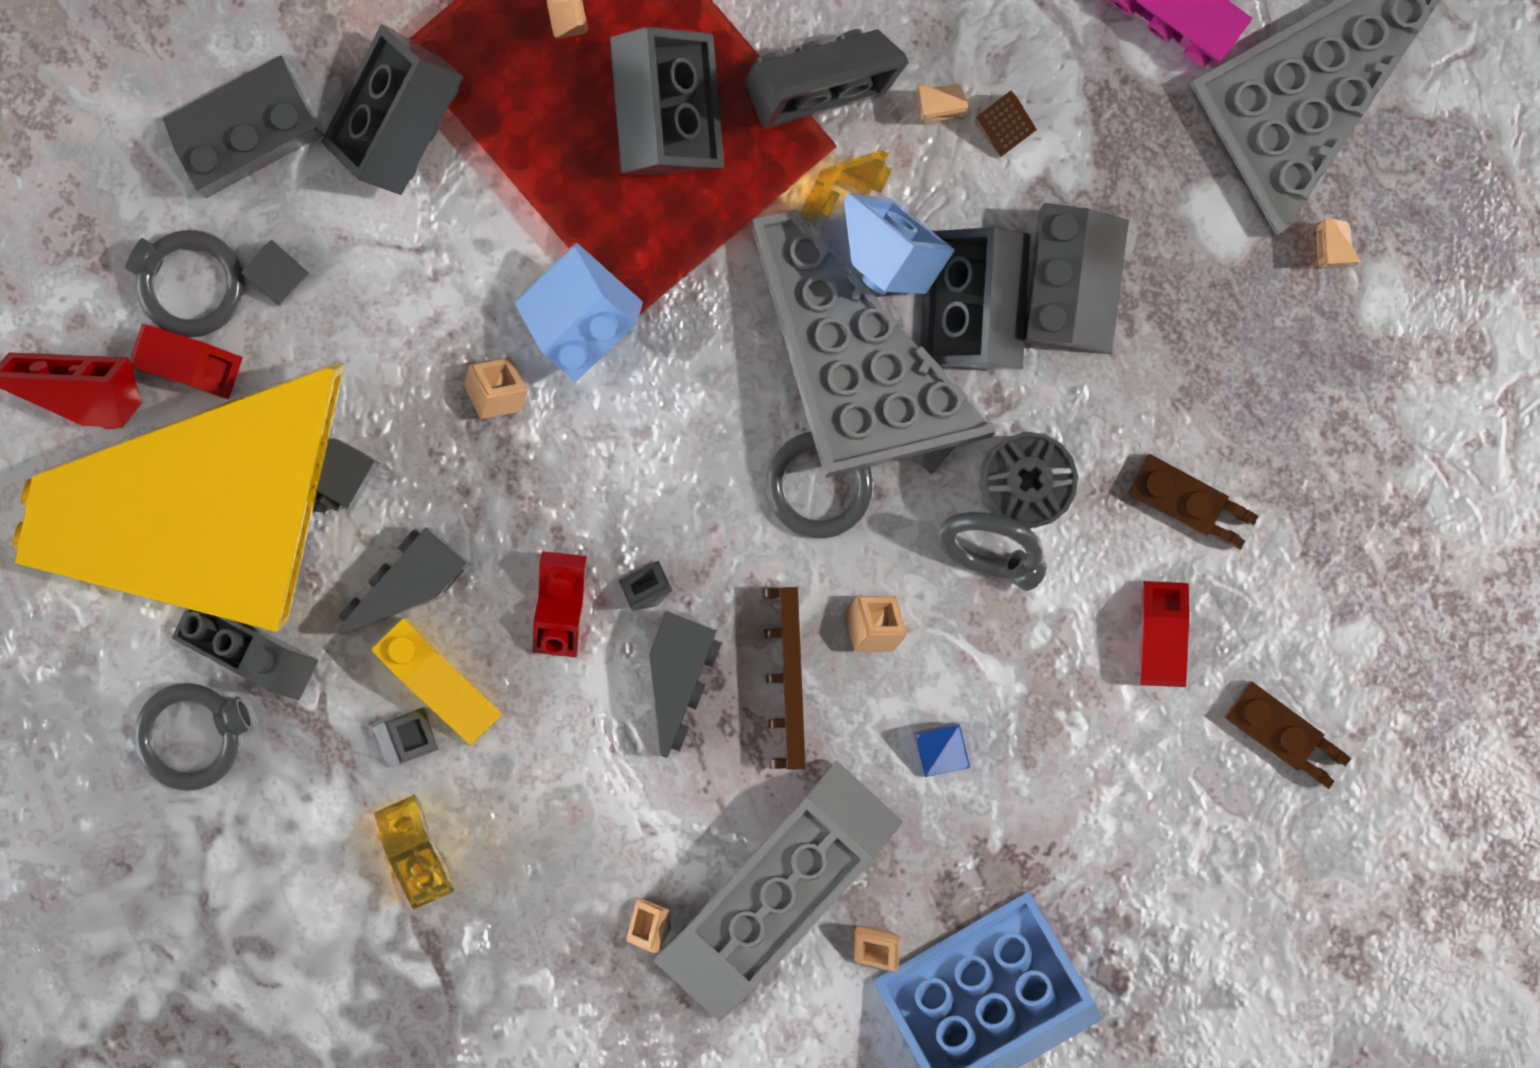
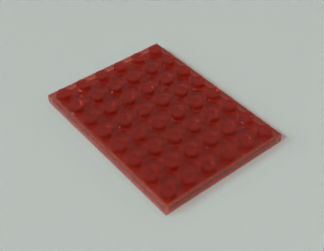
[409,0,837,317]

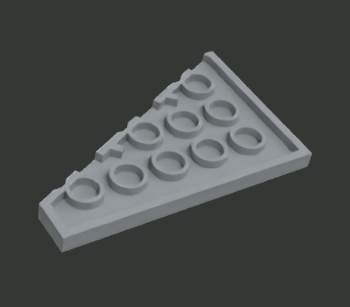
[1190,0,1441,236]
[751,209,996,478]

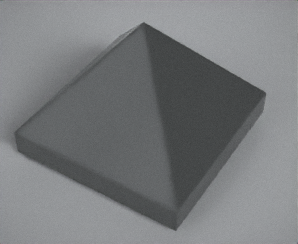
[619,561,673,611]

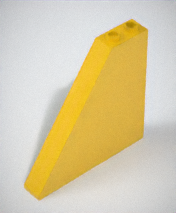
[12,361,345,632]

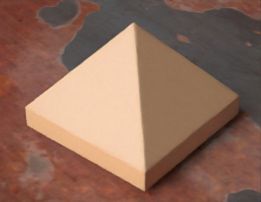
[626,898,671,953]
[854,926,901,972]

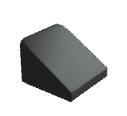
[241,240,309,306]
[373,707,439,768]

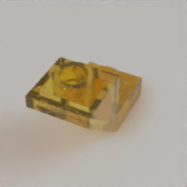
[801,150,892,225]
[374,794,455,909]

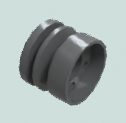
[977,432,1078,529]

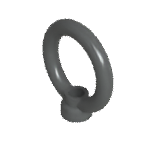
[125,230,245,337]
[766,432,874,538]
[937,512,1047,591]
[134,683,253,791]

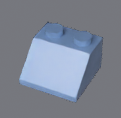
[844,193,955,296]
[515,242,643,382]

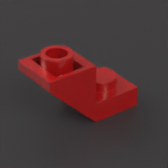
[129,324,243,400]
[532,551,587,657]
[1140,581,1190,687]

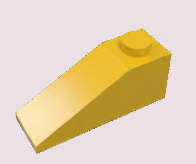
[371,618,503,746]

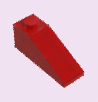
[0,352,142,429]

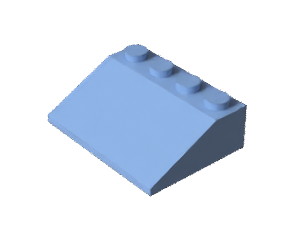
[873,891,1103,1068]

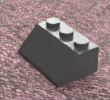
[321,24,463,195]
[610,27,724,175]
[744,29,909,130]
[163,55,324,198]
[1024,203,1129,354]
[921,227,1030,370]

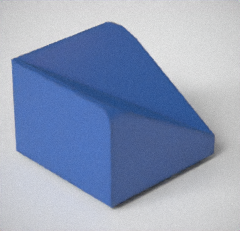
[914,723,970,777]

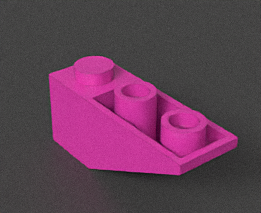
[1111,0,1253,69]

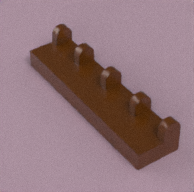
[762,587,806,770]

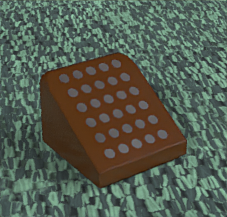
[974,90,1037,157]

